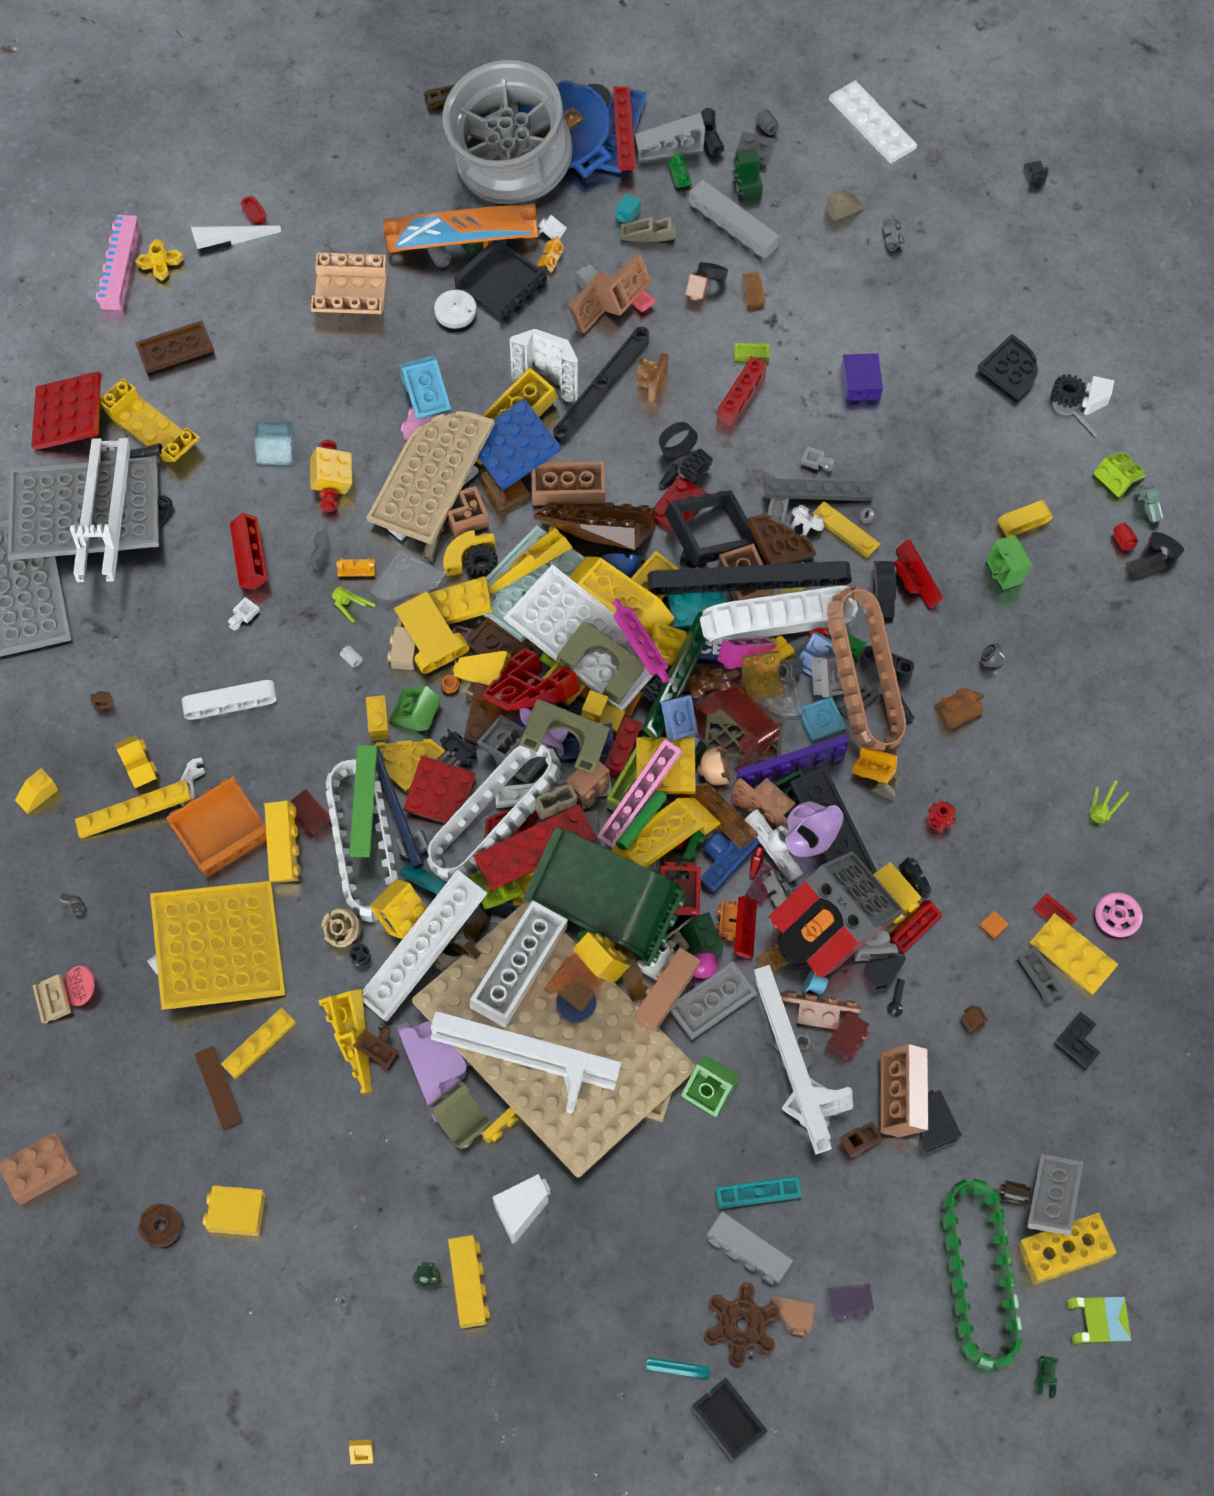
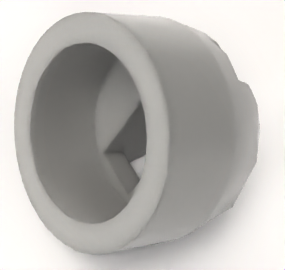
[859,507,875,524]

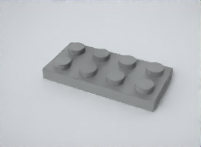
[670,962,757,1040]
[1028,1154,1083,1236]

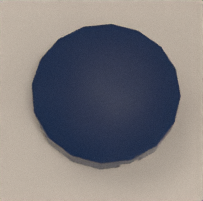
[556,982,597,1023]

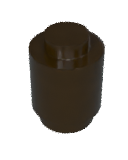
[999,1180,1031,1205]

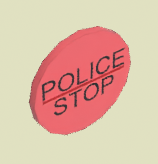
[64,966,95,1006]

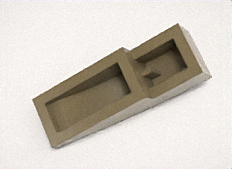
[620,217,676,242]

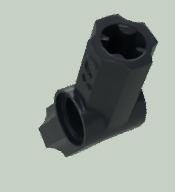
[701,108,725,156]

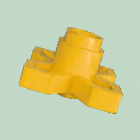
[135,239,183,281]

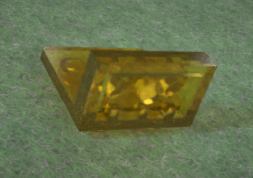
[741,651,784,700]

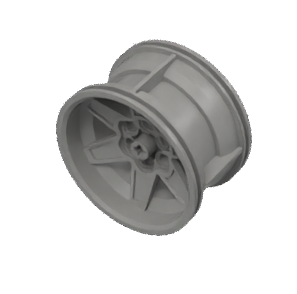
[443,60,572,205]

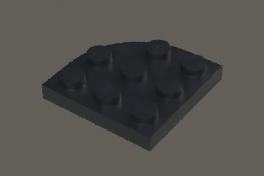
[977,334,1038,400]

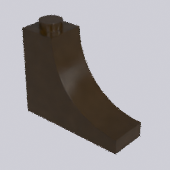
[446,904,490,960]

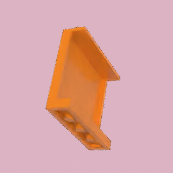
[166,776,267,878]

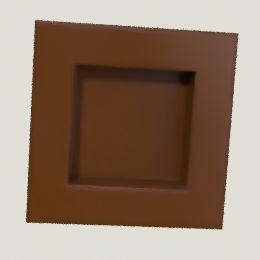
[90,691,114,709]

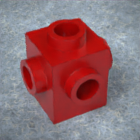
[926,800,956,833]

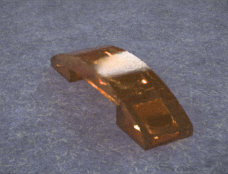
[602,936,648,1002]

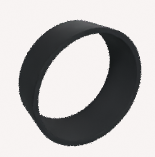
[659,422,698,459]

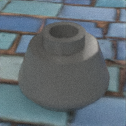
[981,643,1005,668]

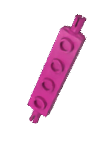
[612,599,670,683]

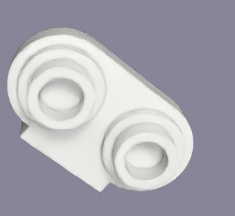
[790,505,824,536]

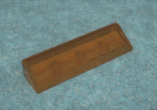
[690,782,758,849]

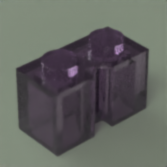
[825,1283,874,1320]

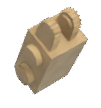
[387,617,417,670]

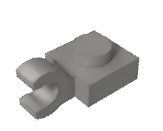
[801,446,834,472]

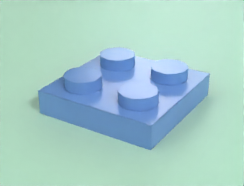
[661,695,698,740]

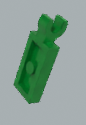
[676,830,706,878]

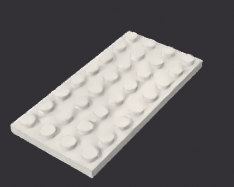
[504,564,655,711]

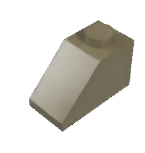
[826,190,864,221]

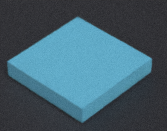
[797,697,847,743]

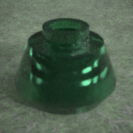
[412,1262,441,1287]

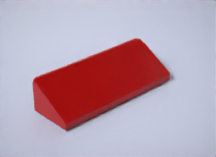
[889,900,942,955]

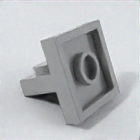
[811,656,844,697]

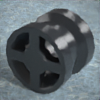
[350,944,371,968]

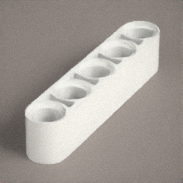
[182,680,277,720]

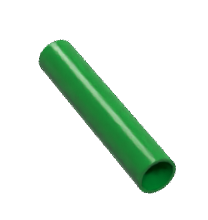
[615,790,667,851]

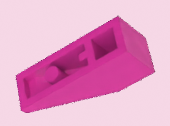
[718,637,777,669]

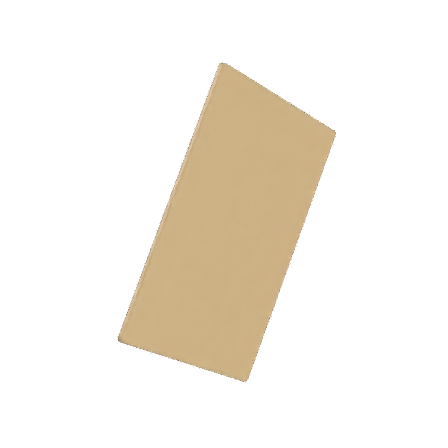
[412,902,696,1177]

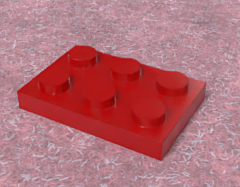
[653,476,709,533]

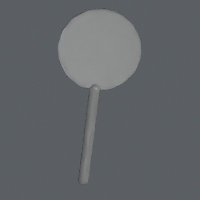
[1053,400,1097,436]

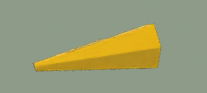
[488,526,573,594]
[318,989,372,1093]

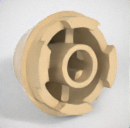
[321,907,361,947]

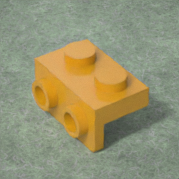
[852,746,897,783]

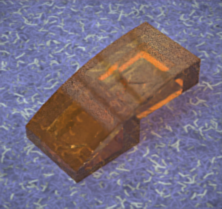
[742,272,765,306]
[755,940,799,973]

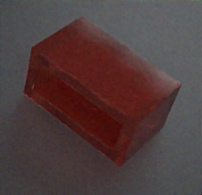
[289,789,332,837]
[825,1011,870,1062]

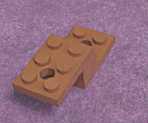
[568,254,652,334]

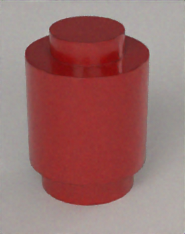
[1113,523,1138,551]

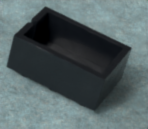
[691,1377,768,1463]

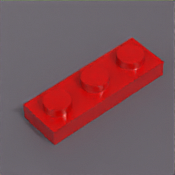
[734,896,757,959]

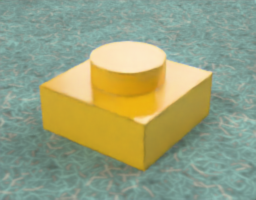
[349,1439,373,1464]

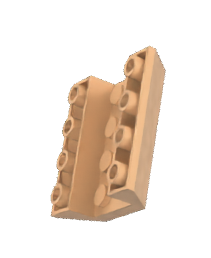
[311,253,386,314]

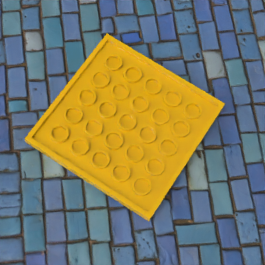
[150,881,285,1010]

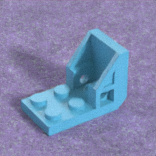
[400,355,451,420]

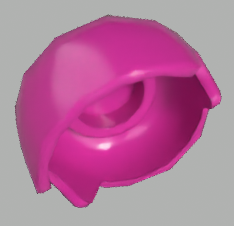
[693,953,719,979]

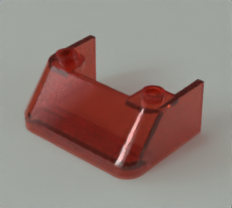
[694,682,781,772]

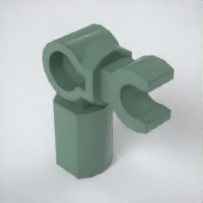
[1135,486,1163,522]

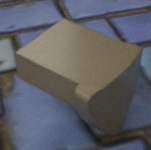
[873,774,902,800]

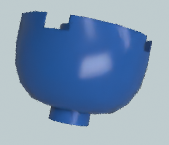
[601,554,638,578]

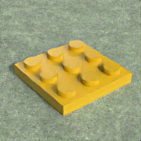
[636,737,695,794]

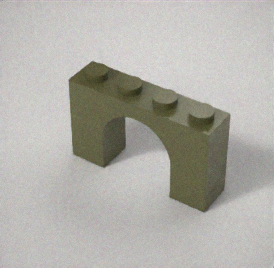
[556,621,645,705]
[519,699,610,774]

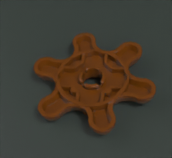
[682,663,740,698]
[704,1282,780,1365]

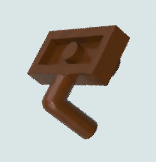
[353,1024,399,1069]

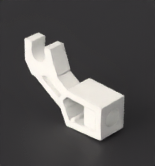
[179,757,205,807]

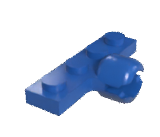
[701,826,760,893]

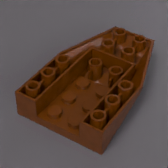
[534,502,655,550]

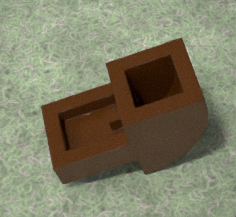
[840,1122,883,1158]

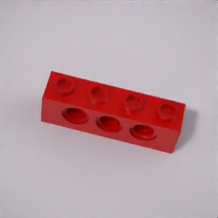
[717,356,767,427]

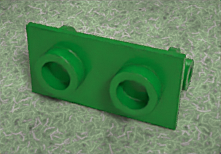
[668,152,692,188]

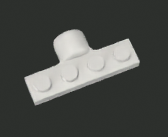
[744,809,803,884]

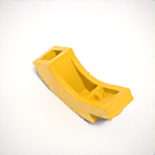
[443,530,496,577]

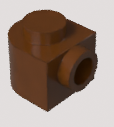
[961,1005,988,1033]

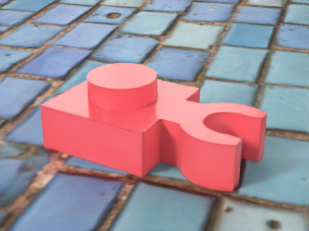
[631,290,656,312]

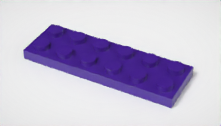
[735,735,849,788]

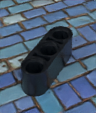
[860,645,914,682]

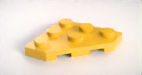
[375,739,446,793]

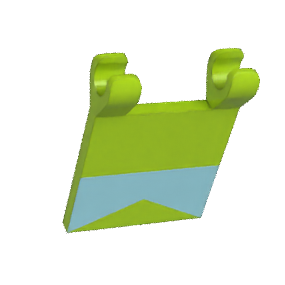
[1067,1297,1131,1344]

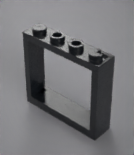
[664,490,758,566]

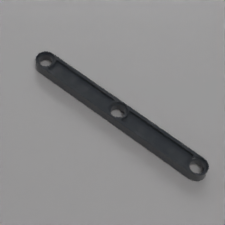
[553,327,650,442]

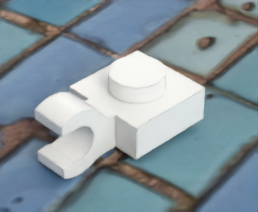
[228,597,260,631]

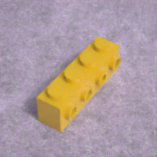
[264,801,300,883]
[448,1235,490,1329]

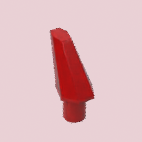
[750,846,764,877]

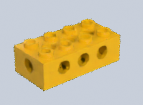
[1017,1212,1117,1285]

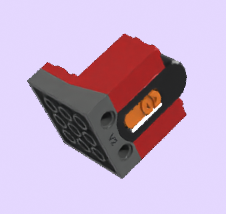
[768,851,905,978]

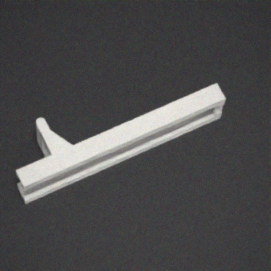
[70,438,131,582]
[754,965,853,1154]
[431,1011,621,1114]

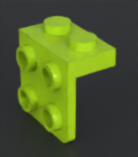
[1093,452,1147,497]

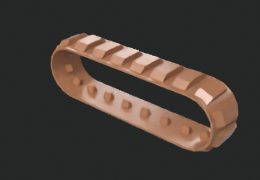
[826,586,906,751]

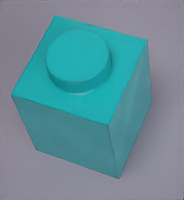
[616,193,641,223]

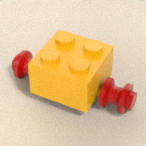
[310,440,352,512]

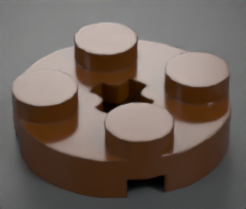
[138,1204,182,1248]

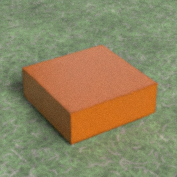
[980,910,1009,939]

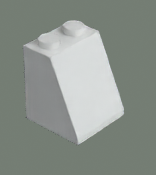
[492,1174,550,1244]

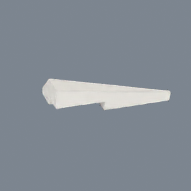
[190,225,281,249]

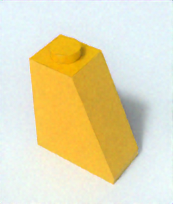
[453,651,512,686]

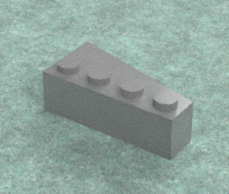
[634,113,705,161]

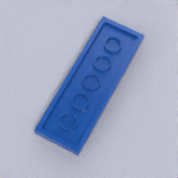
[588,89,647,173]

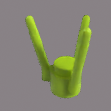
[332,586,376,623]
[1089,780,1129,823]

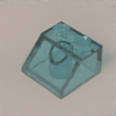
[255,422,295,465]

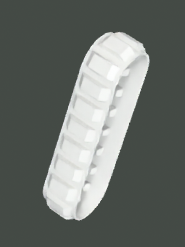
[700,586,858,644]
[427,742,562,882]
[325,759,398,922]

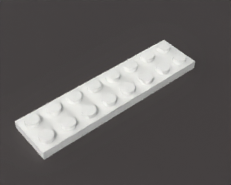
[362,869,487,1022]

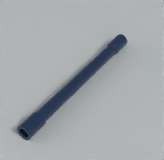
[376,746,424,869]

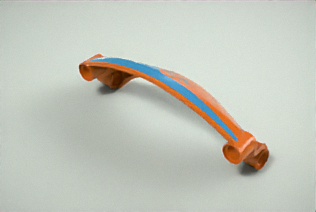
[383,204,539,253]

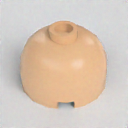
[698,746,731,785]

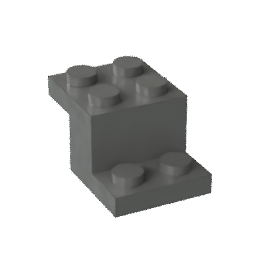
[477,715,546,784]

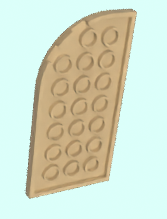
[366,411,495,545]

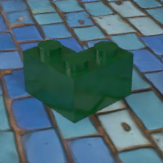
[732,148,763,200]

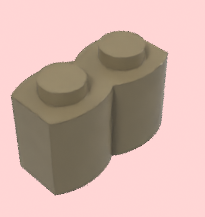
[535,784,577,820]

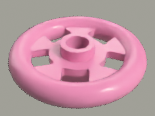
[1095,892,1143,937]

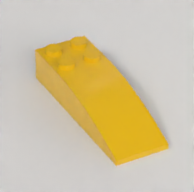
[476,367,558,465]

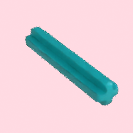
[646,1357,710,1379]

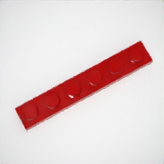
[613,86,635,170]

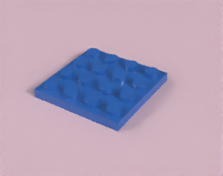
[478,399,562,491]

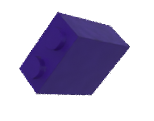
[841,353,883,401]

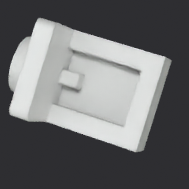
[538,215,567,239]

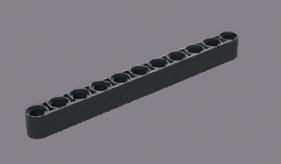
[647,561,852,595]

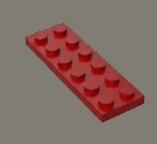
[473,804,597,892]

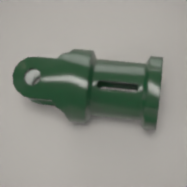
[1037,1356,1059,1399]

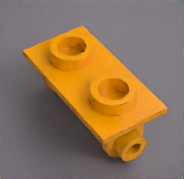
[537,236,564,274]
[337,558,375,577]

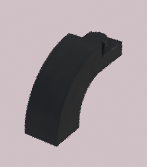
[873,561,896,618]

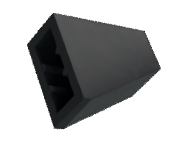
[919,1090,962,1155]

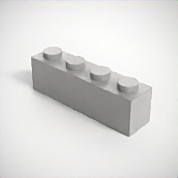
[707,1212,793,1286]

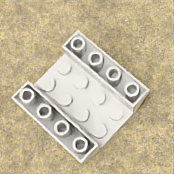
[510,329,578,403]

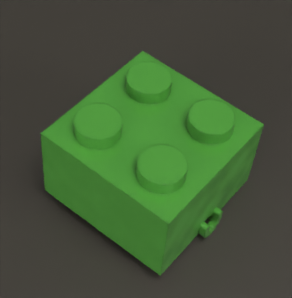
[986,535,1032,590]

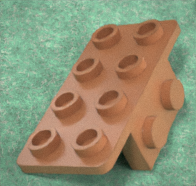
[731,778,796,830]

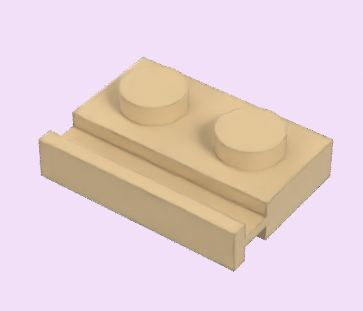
[33,974,71,1024]

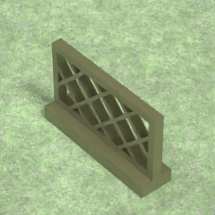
[703,709,784,762]

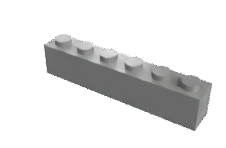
[689,180,780,258]

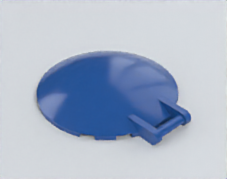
[518,81,612,179]

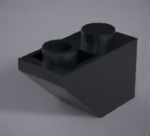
[864,954,906,992]

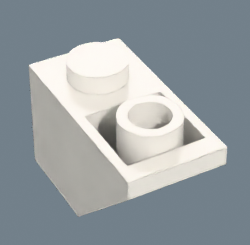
[1082,376,1114,415]

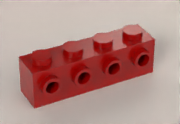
[229,513,268,590]

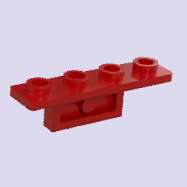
[893,539,943,608]

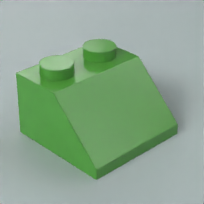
[389,685,441,731]
[681,1055,740,1117]

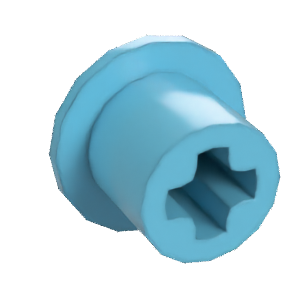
[803,970,828,995]

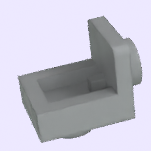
[396,830,429,858]

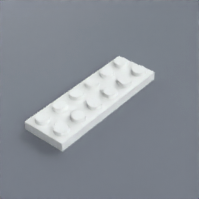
[829,80,917,164]

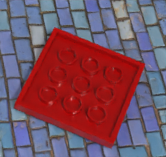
[31,371,102,450]

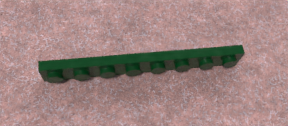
[642,611,707,740]

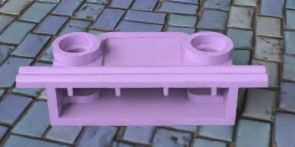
[396,1021,470,1122]

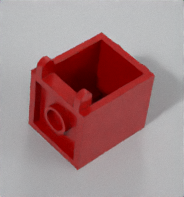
[660,862,701,915]

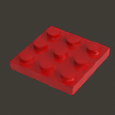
[403,755,476,824]

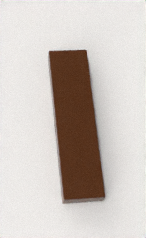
[195,1046,242,1129]

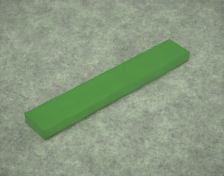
[349,745,377,857]

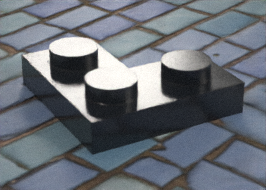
[1054,1011,1101,1069]

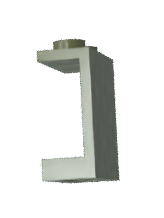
[427,1081,493,1149]

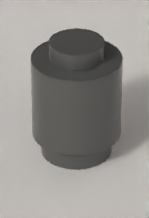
[756,110,779,135]
[428,246,451,267]
[776,658,803,679]

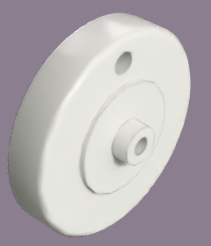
[434,290,476,328]

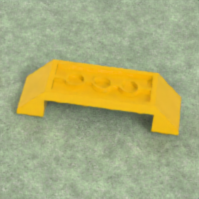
[100,378,200,462]
[569,556,675,639]
[611,798,720,868]

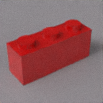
[604,716,643,780]

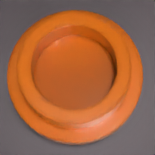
[440,675,459,693]

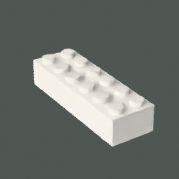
[470,900,568,1028]

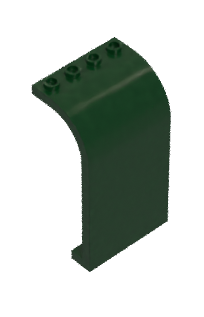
[522,826,687,967]

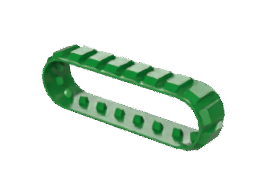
[942,1178,1023,1370]

